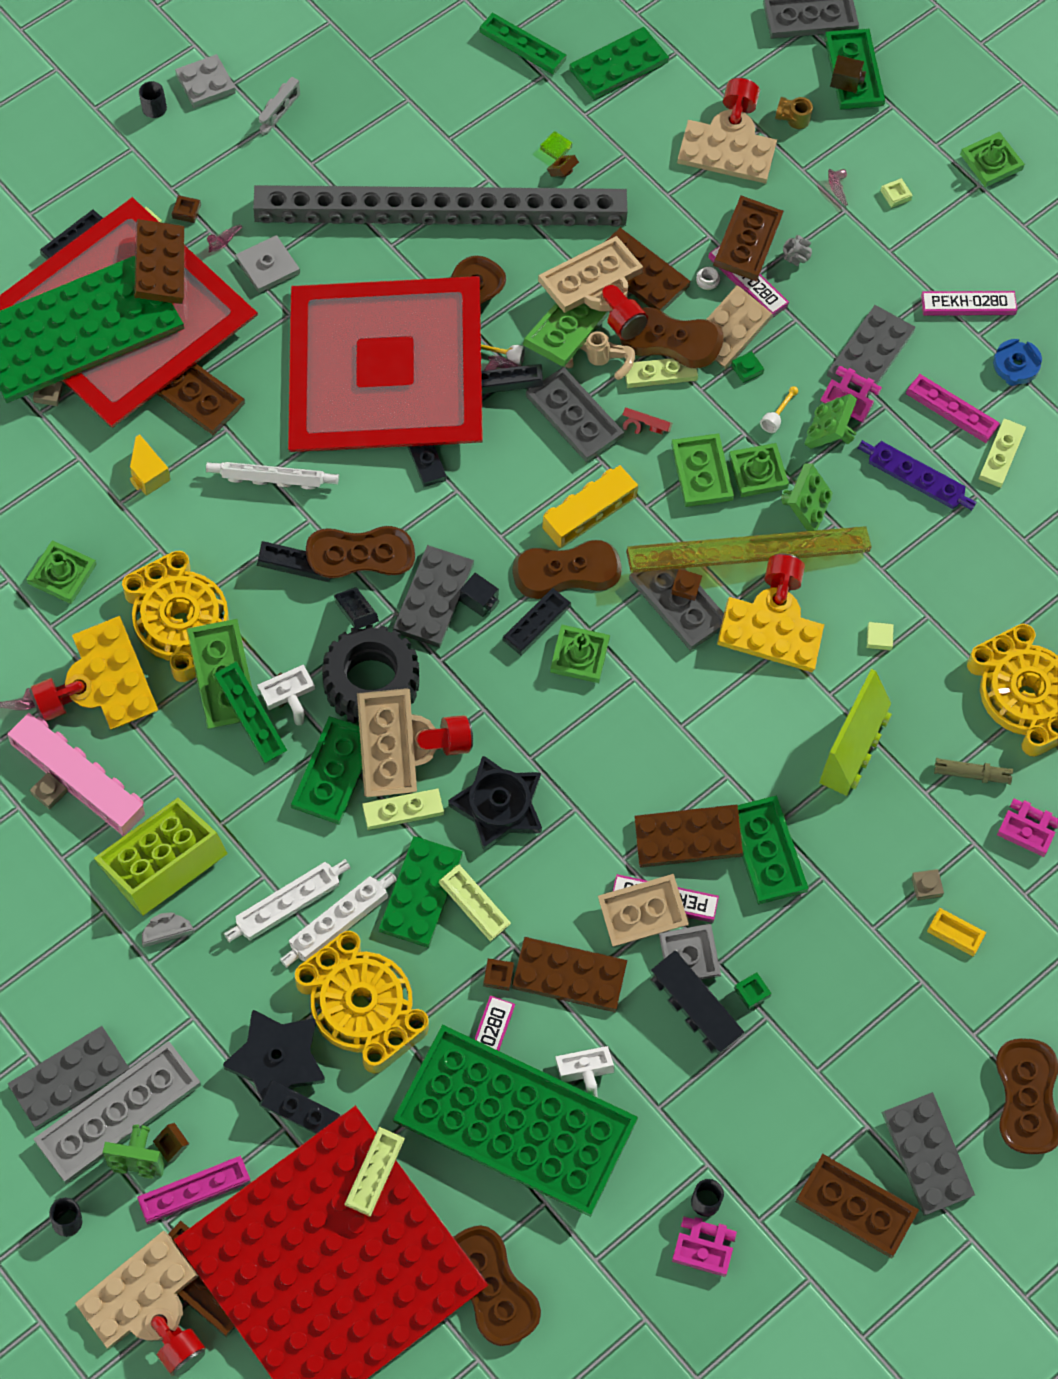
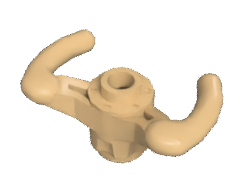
[565,332,635,380]

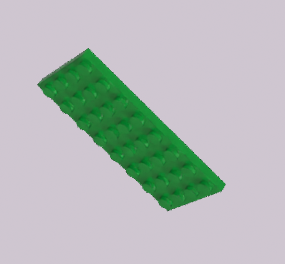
[0,255,184,404]
[393,1024,638,1217]

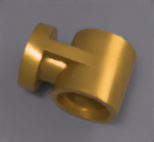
[775,97,813,129]

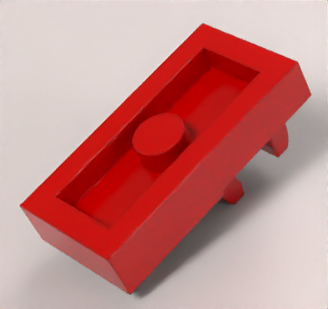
[623,407,673,435]

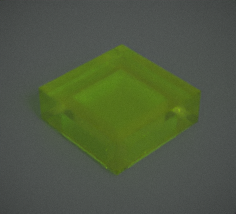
[540,131,572,160]

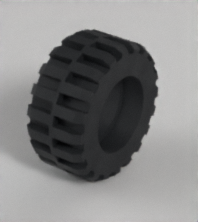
[322,625,419,723]

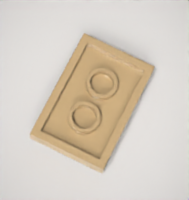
[706,285,773,369]
[598,874,689,947]

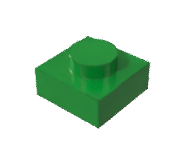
[731,351,764,383]
[734,972,772,1010]

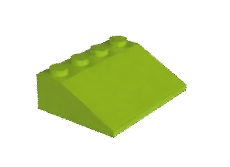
[819,669,892,796]
[94,798,228,916]

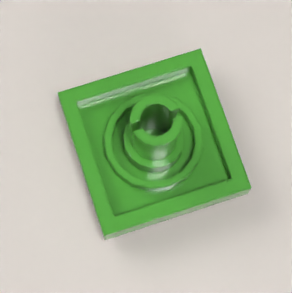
[960,131,1025,187]
[804,394,857,449]
[729,443,789,497]
[781,464,833,532]
[27,540,96,604]
[550,624,610,683]
[102,1124,165,1179]

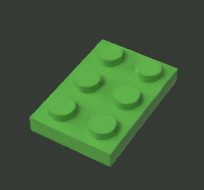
[671,433,734,507]

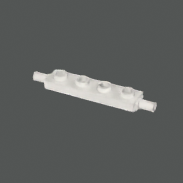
[206,462,339,489]
[224,859,351,943]
[280,872,397,968]

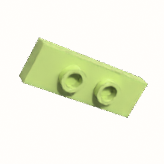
[625,358,698,388]
[979,419,1026,488]
[362,789,444,830]
[438,864,511,942]
[345,1127,405,1217]

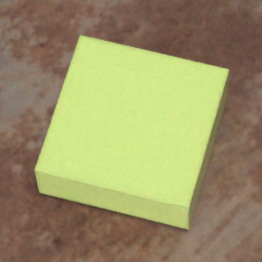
[880,178,913,208]
[867,622,894,650]

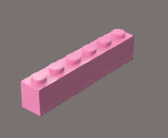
[7,713,145,836]

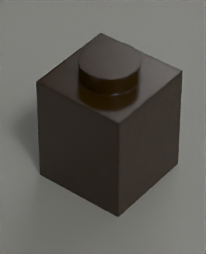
[830,55,866,93]

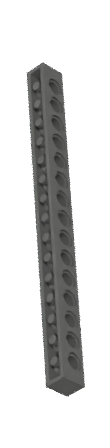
[253,185,628,226]

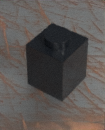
[459,572,499,617]

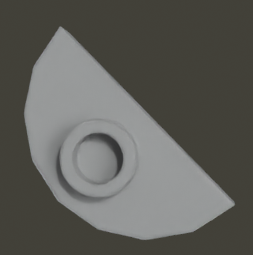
[142,912,195,948]

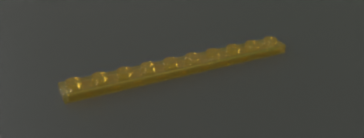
[626,526,872,573]

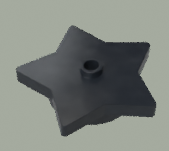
[448,756,542,850]
[223,1010,325,1111]

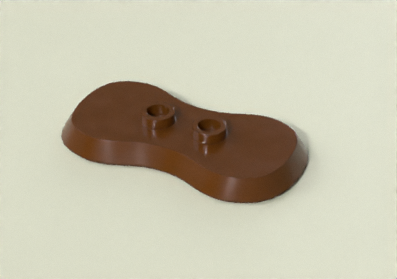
[451,255,506,304]
[620,307,724,368]
[306,526,415,578]
[513,540,622,599]
[996,1038,1058,1154]
[453,1225,541,1346]

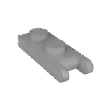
[259,77,300,135]

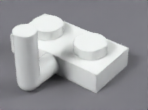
[257,665,315,725]
[555,1046,614,1098]

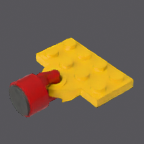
[717,553,824,672]
[29,616,159,730]

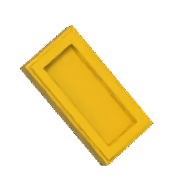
[927,908,987,957]

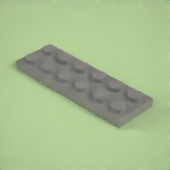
[33,1041,201,1184]

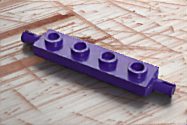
[857,440,977,511]

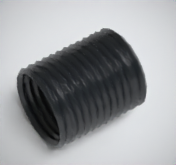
[139,81,167,118]
[691,1179,724,1217]
[49,1197,83,1237]

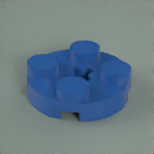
[993,339,1042,386]

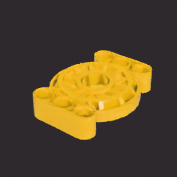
[122,551,229,682]
[967,624,1058,757]
[295,931,429,1074]

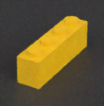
[542,465,638,549]

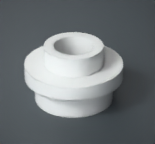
[696,267,720,290]

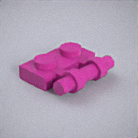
[820,366,882,423]
[997,798,1058,857]
[672,1216,737,1277]

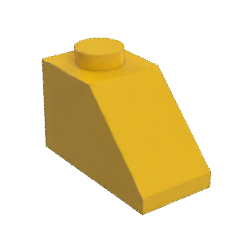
[130,434,170,496]

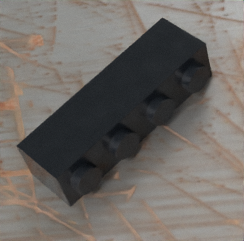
[650,950,745,1056]

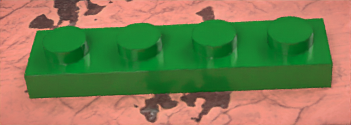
[479,12,566,75]
[213,661,288,764]

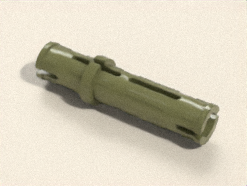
[934,758,1013,785]

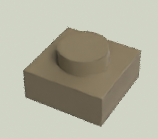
[33,381,63,406]
[30,772,68,810]
[911,869,944,900]

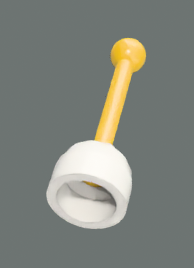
[481,344,525,365]
[760,386,798,433]

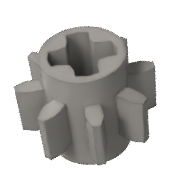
[783,235,812,266]

